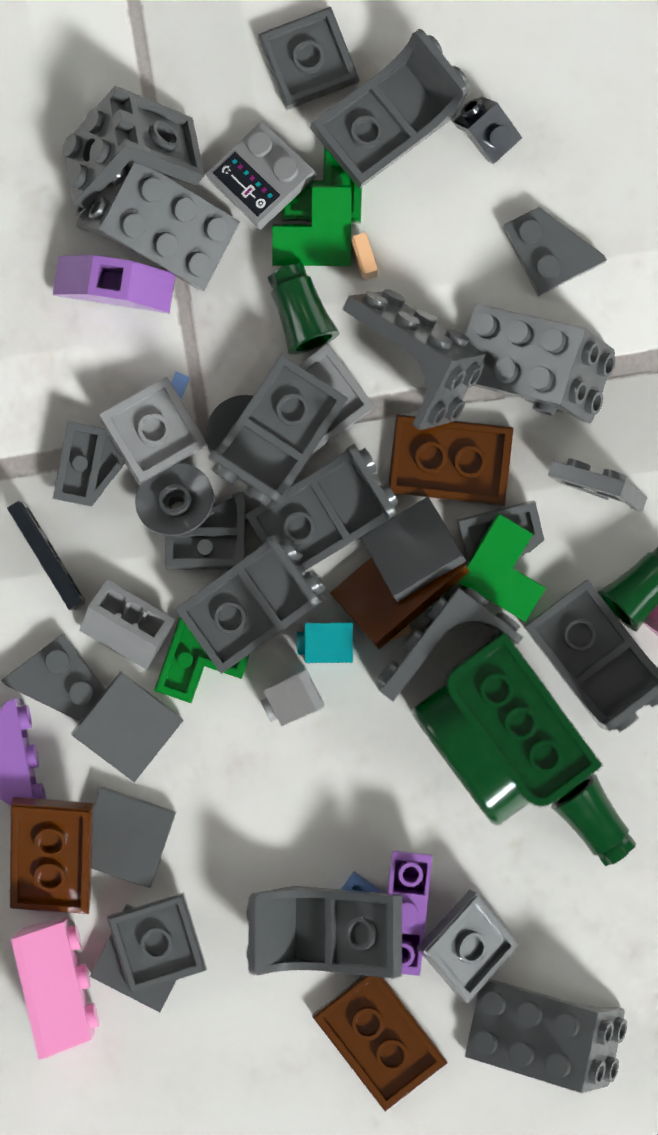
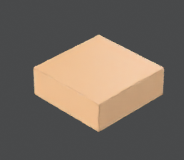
[351,232,378,281]

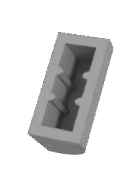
[79,579,175,670]

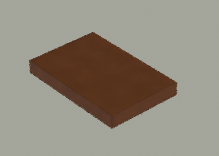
[388,414,514,506]
[330,557,470,649]
[10,797,94,914]
[312,975,448,1112]

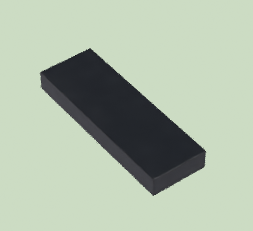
[7,501,86,611]

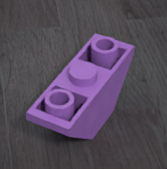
[53,255,176,314]
[0,698,46,806]
[386,850,433,976]

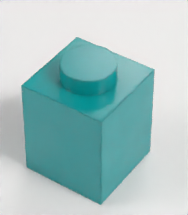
[297,623,353,663]

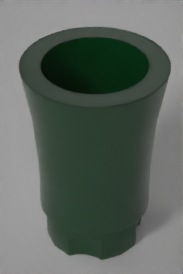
[268,263,340,355]
[598,547,658,632]
[551,774,636,866]

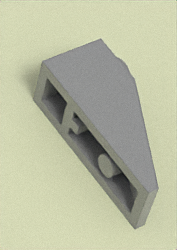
[261,668,324,726]

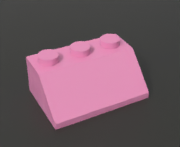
[11,917,100,1059]

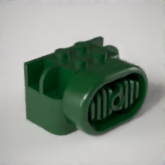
[412,633,603,825]

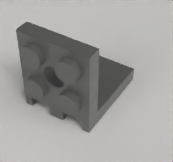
[63,85,205,209]

